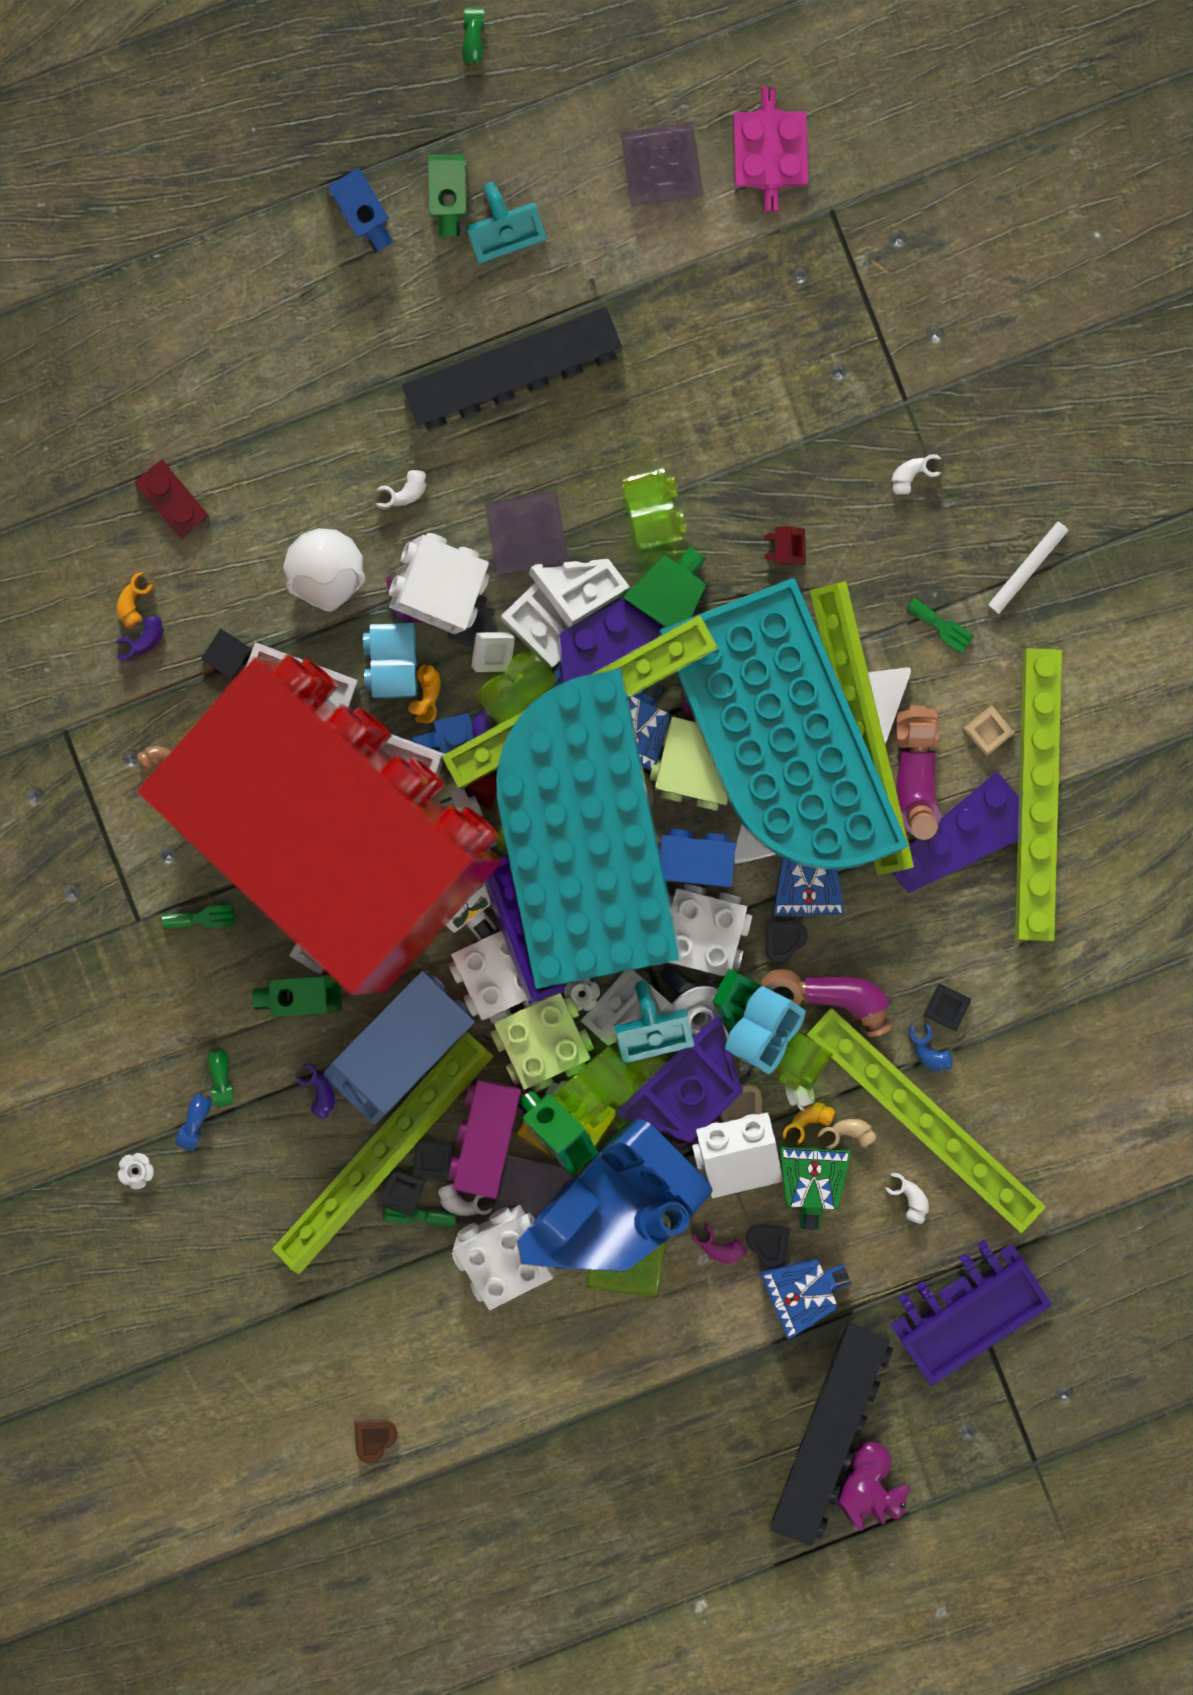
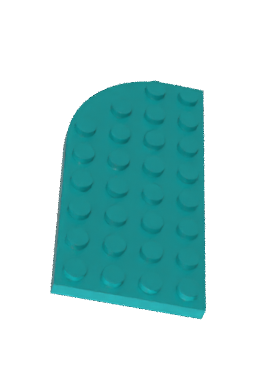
[658,578,908,870]
[497,669,681,989]

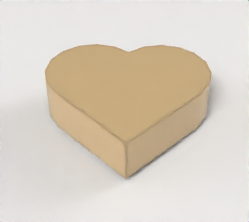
[720,1083,762,1122]

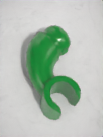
[462,7,485,66]
[207,1048,234,1107]

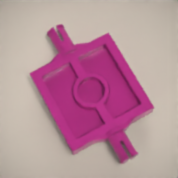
[732,87,808,213]

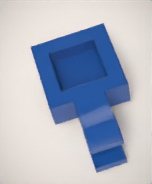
[411,713,474,754]

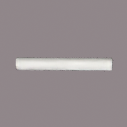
[988,521,1069,614]

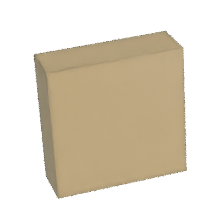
[963,705,1015,757]

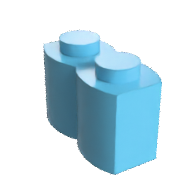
[363,623,417,699]
[725,986,806,1074]

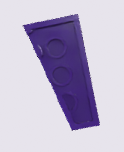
[891,772,1019,893]

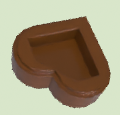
[354,1419,398,1464]

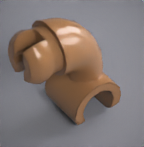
[136,746,171,770]

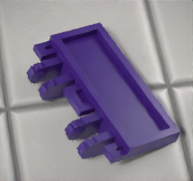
[891,1240,1052,1386]

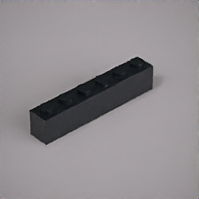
[402,306,622,432]
[769,1321,893,1546]

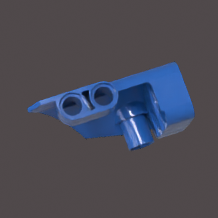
[517,1119,713,1271]

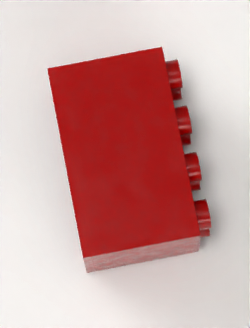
[136,654,503,995]

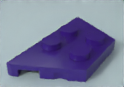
[557,599,664,683]
[615,1015,743,1143]

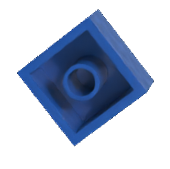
[660,829,736,887]

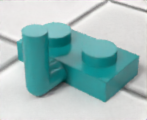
[466,182,547,264]
[614,980,694,1064]

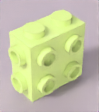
[649,717,728,811]
[490,993,594,1092]

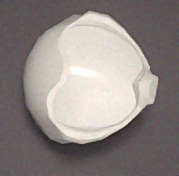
[283,528,365,612]

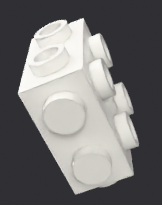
[389,533,489,634]
[668,883,752,976]
[448,931,544,1024]
[692,1112,783,1198]
[452,1204,555,1311]

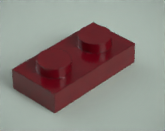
[134,459,210,539]

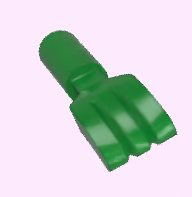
[906,597,974,654]
[162,904,235,929]
[383,1207,456,1228]

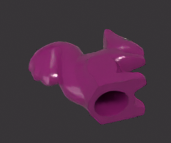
[837,1442,911,1531]

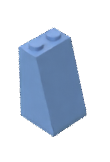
[322,971,475,1126]

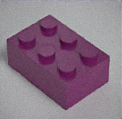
[448,1078,522,1199]

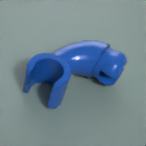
[908,1023,952,1072]
[175,1093,212,1151]

